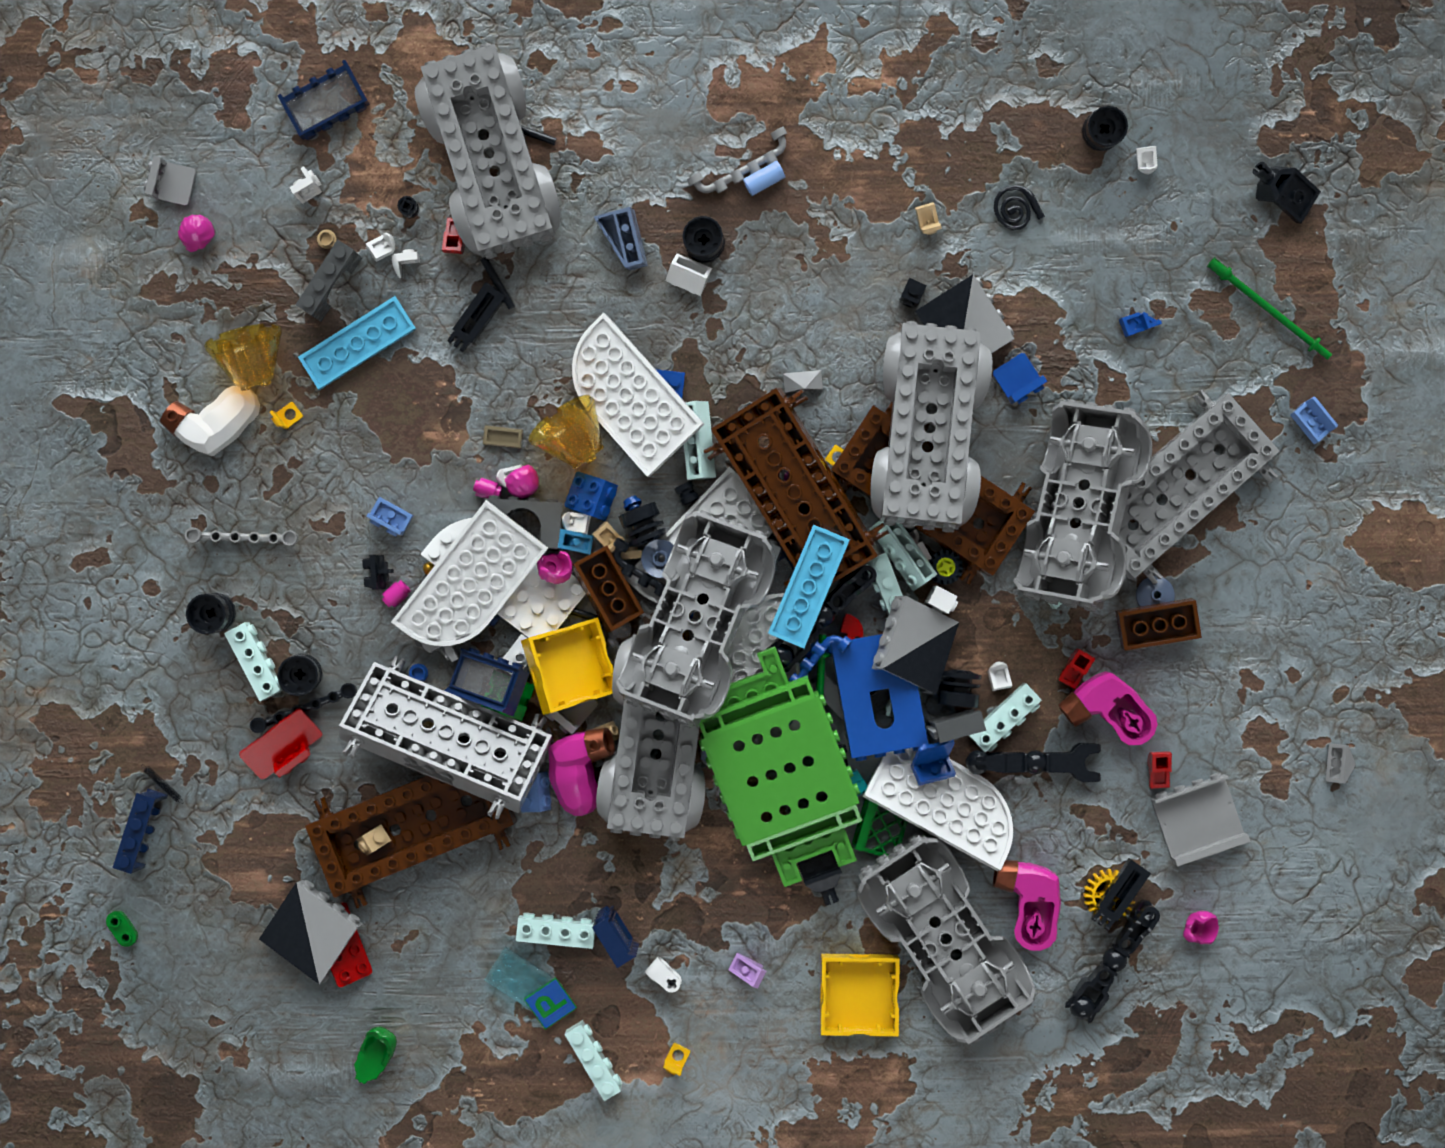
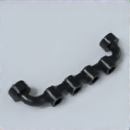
[613,538,709,605]
[250,683,357,733]

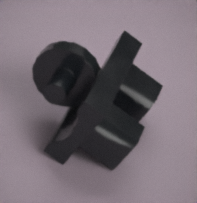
[362,555,394,590]

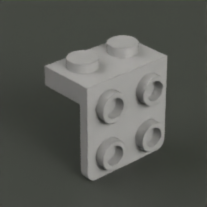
[144,156,196,206]
[545,699,598,734]

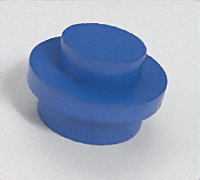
[623,495,642,511]
[409,664,428,682]

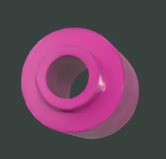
[473,478,503,498]
[382,580,411,608]

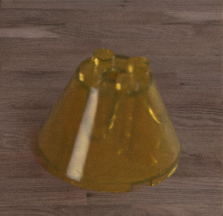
[204,324,282,391]
[528,394,604,469]

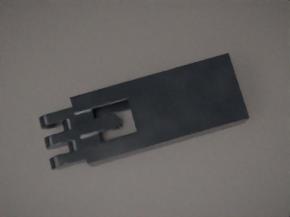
[447,282,507,353]
[1091,858,1151,931]

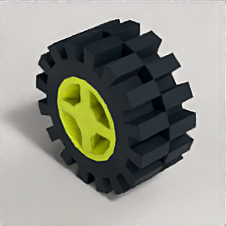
[928,550,963,585]

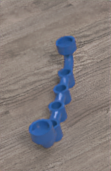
[788,635,852,726]

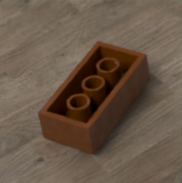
[572,545,644,633]
[1115,598,1202,651]

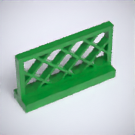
[851,773,908,856]

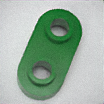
[106,911,138,947]

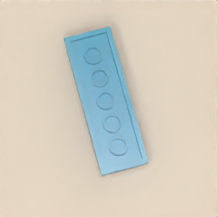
[298,296,416,390]
[768,525,850,649]

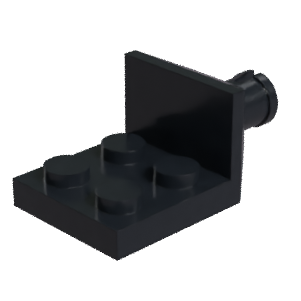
[1252,162,1321,224]
[798,850,842,906]

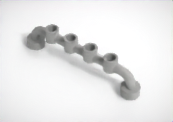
[687,126,787,193]
[185,527,298,546]

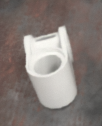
[645,957,682,993]

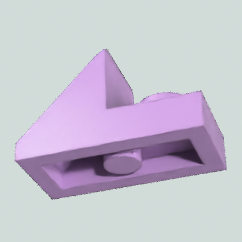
[729,953,766,989]

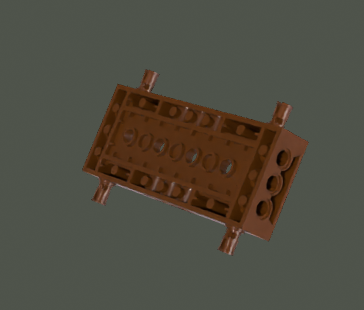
[704,388,889,586]
[831,402,1035,585]
[305,738,517,909]

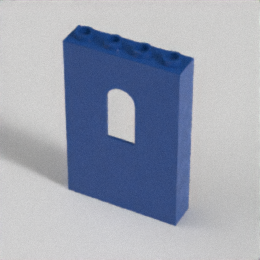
[830,634,928,761]

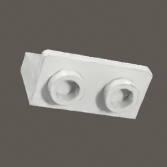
[290,167,322,204]

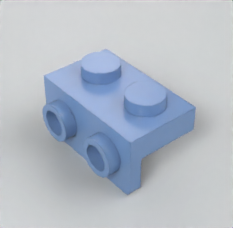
[1290,397,1338,444]
[366,497,414,537]
[521,772,551,813]

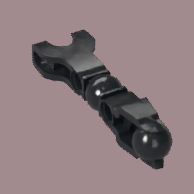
[766,566,877,673]
[965,743,1101,782]
[1065,900,1160,1024]

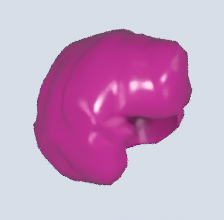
[178,215,215,252]
[504,465,539,500]
[536,551,572,584]
[1183,911,1219,944]

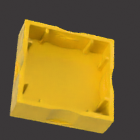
[521,617,614,715]
[820,954,900,1036]

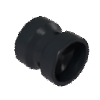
[397,196,419,219]
[675,481,699,506]

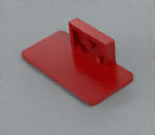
[239,709,322,780]
[330,902,372,988]

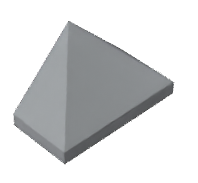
[783,370,823,393]
[1326,743,1356,784]

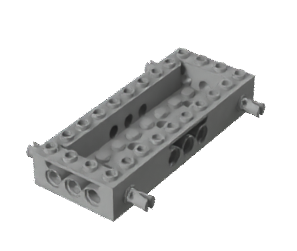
[1078,389,1280,585]
[339,656,552,819]

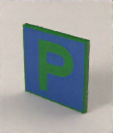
[524,977,577,1030]

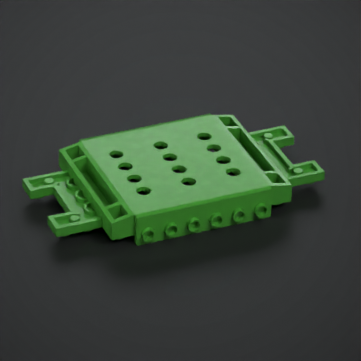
[698,646,862,887]

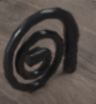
[994,185,1045,230]

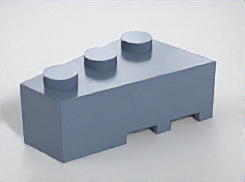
[594,207,648,271]

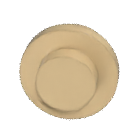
[317,229,337,249]

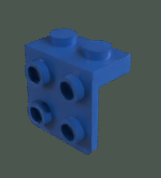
[992,353,1047,404]
[565,472,618,521]
[911,740,956,786]

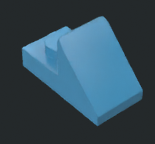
[558,529,594,555]

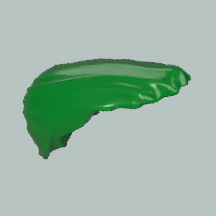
[354,1026,397,1084]

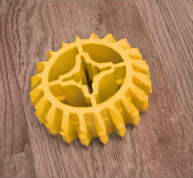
[1083,869,1136,920]

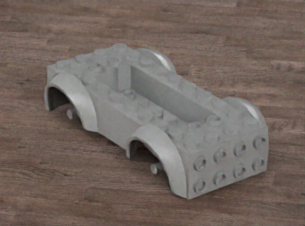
[415,43,561,259]
[871,321,992,532]
[1013,399,1152,612]
[616,510,776,728]
[596,631,705,841]
[856,833,1035,1045]

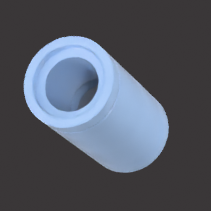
[743,161,786,196]

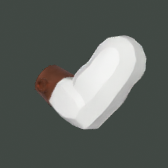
[160,386,260,456]

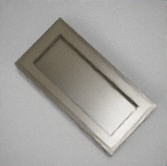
[483,425,523,449]

